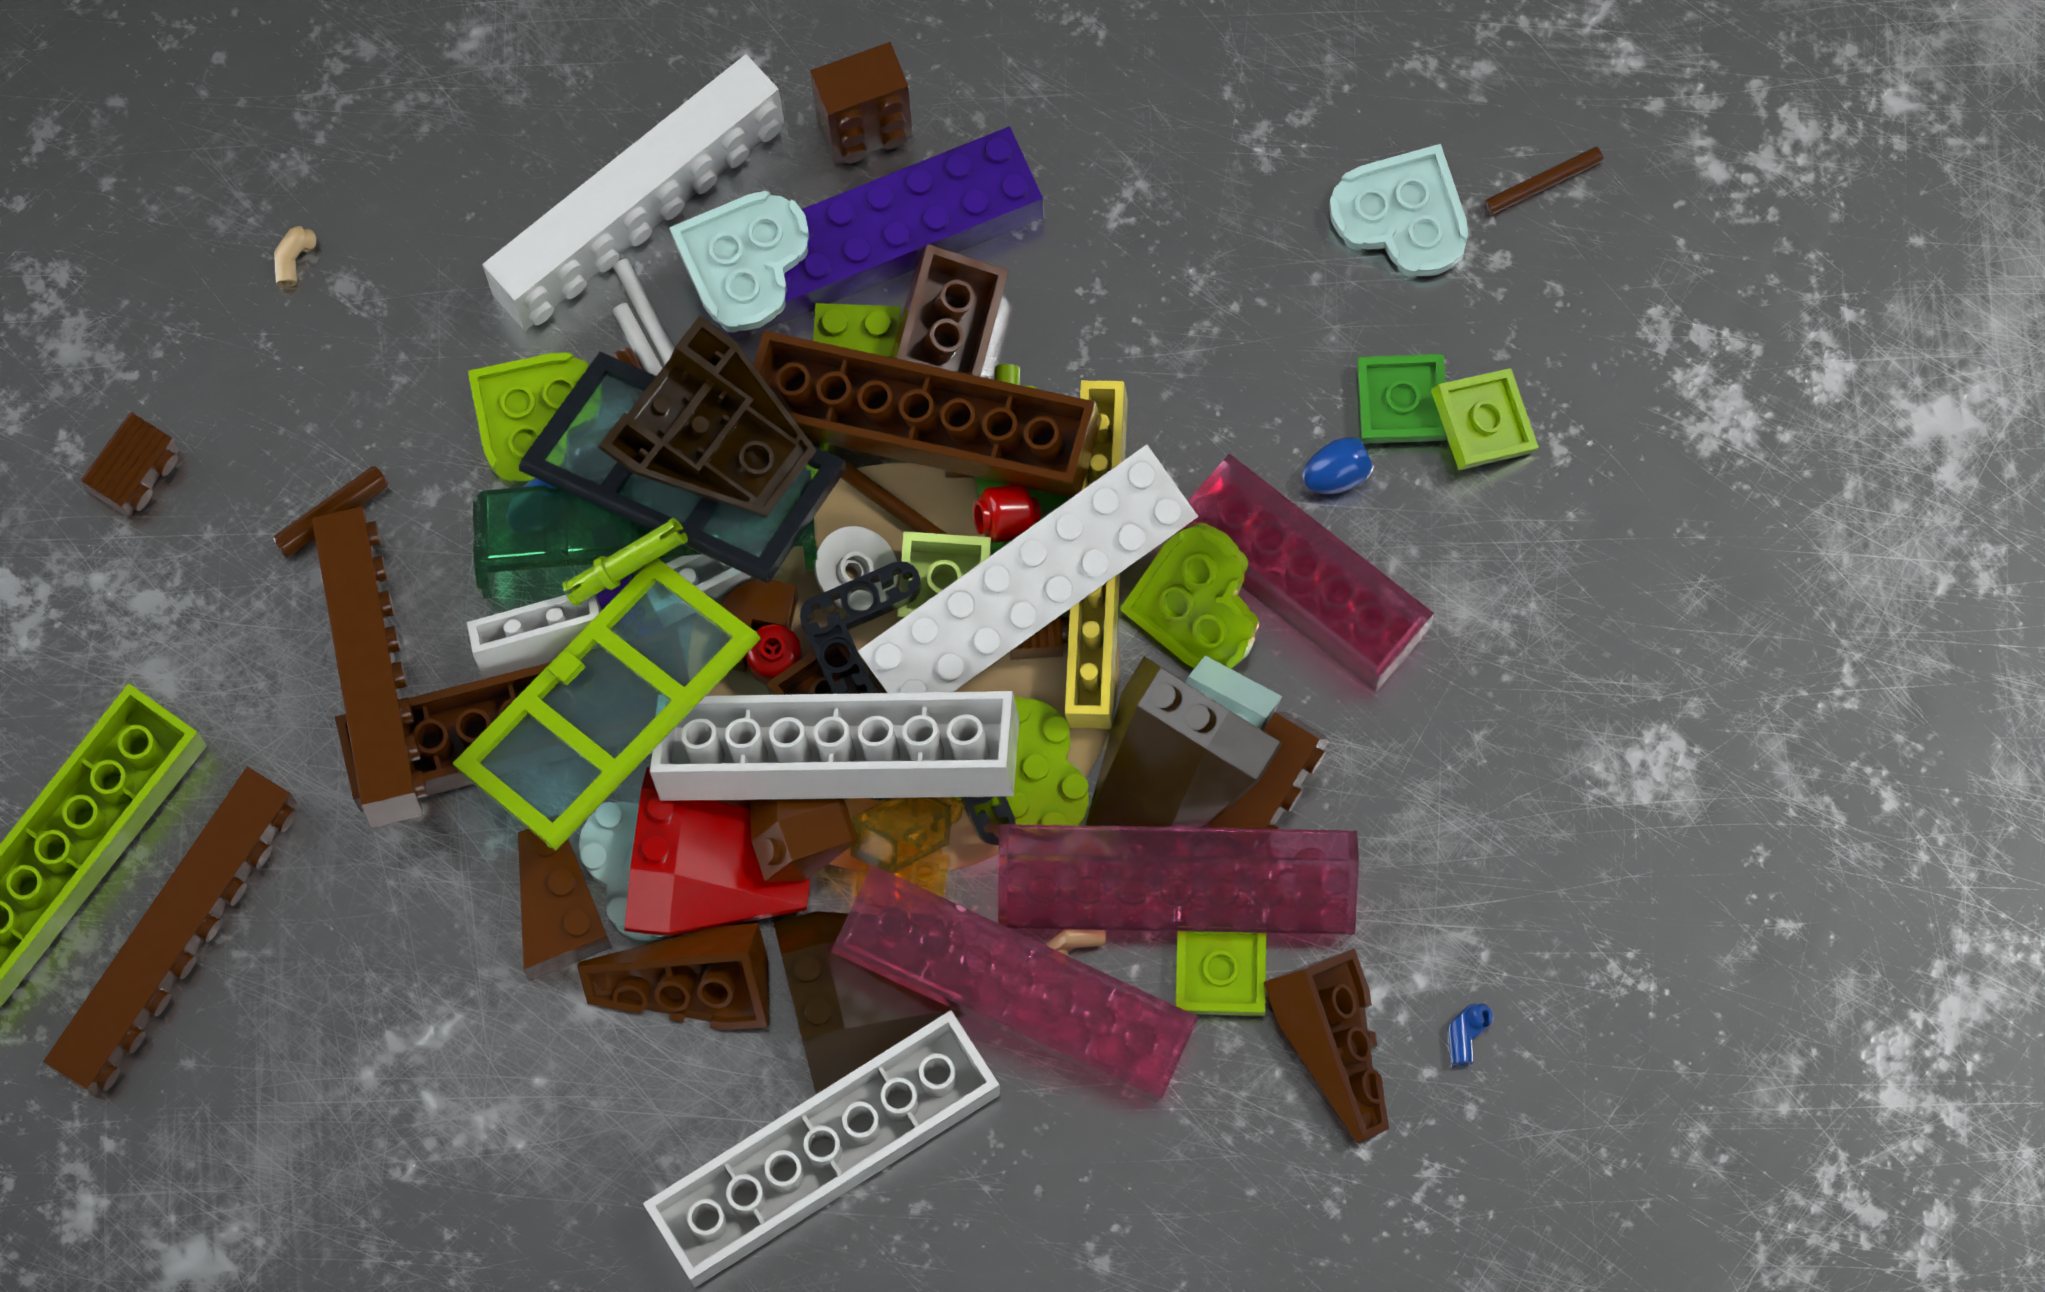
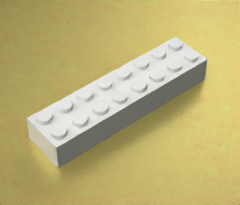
[482,54,784,331]
[858,444,1199,693]
[650,691,1019,801]
[643,1010,1000,1288]

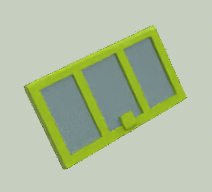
[452,558,761,851]

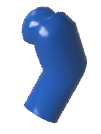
[1448,1003,1494,1066]

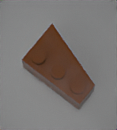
[1208,712,1330,853]
[518,816,612,981]

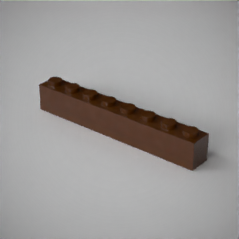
[312,506,428,828]
[43,766,298,1098]

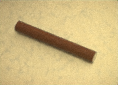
[1484,146,1604,215]
[841,461,947,534]

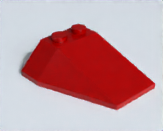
[624,767,811,936]

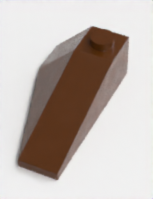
[749,798,858,882]
[577,923,769,1030]
[1264,949,1389,1142]

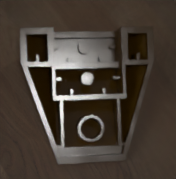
[598,315,817,518]
[1085,656,1283,872]
[774,911,978,1093]

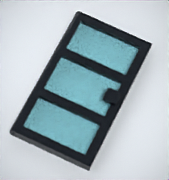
[519,351,846,583]

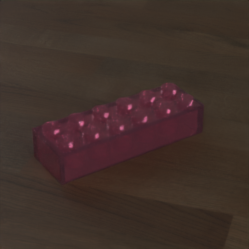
[1175,453,1434,692]

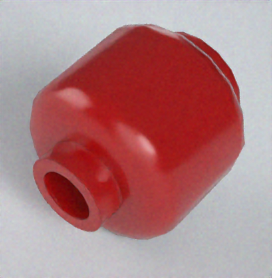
[973,484,1041,543]
[746,624,803,685]

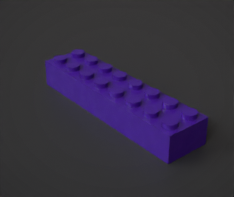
[725,126,1044,341]

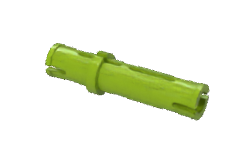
[562,518,688,606]

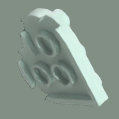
[1329,144,1468,277]
[669,191,809,333]
[579,801,673,945]

